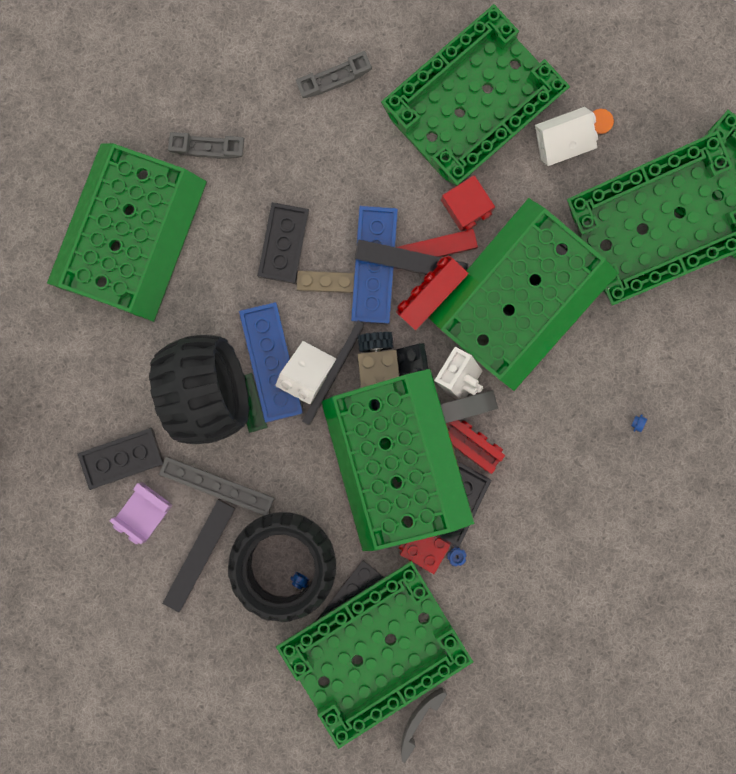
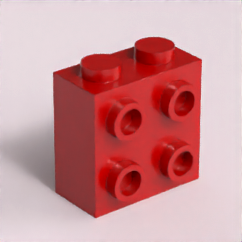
[441,175,495,231]
[398,522,450,574]

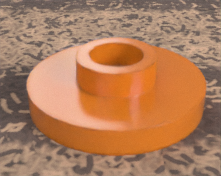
[593,109,614,134]

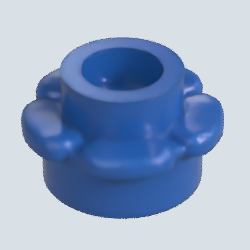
[631,414,647,432]
[447,547,466,566]
[290,572,309,589]

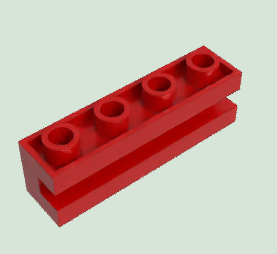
[396,255,469,330]
[446,420,506,474]

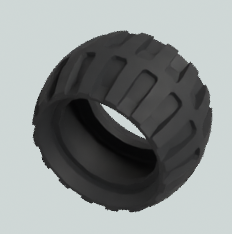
[149,335,249,444]
[228,512,336,622]

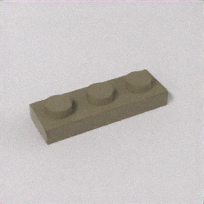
[297,271,355,293]

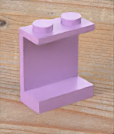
[110,482,172,544]

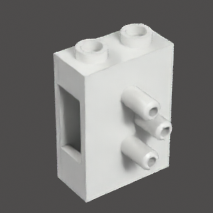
[535,107,598,166]
[276,341,336,404]
[434,347,483,400]

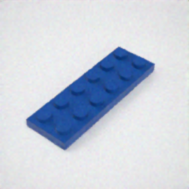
[351,206,398,324]
[239,302,303,423]

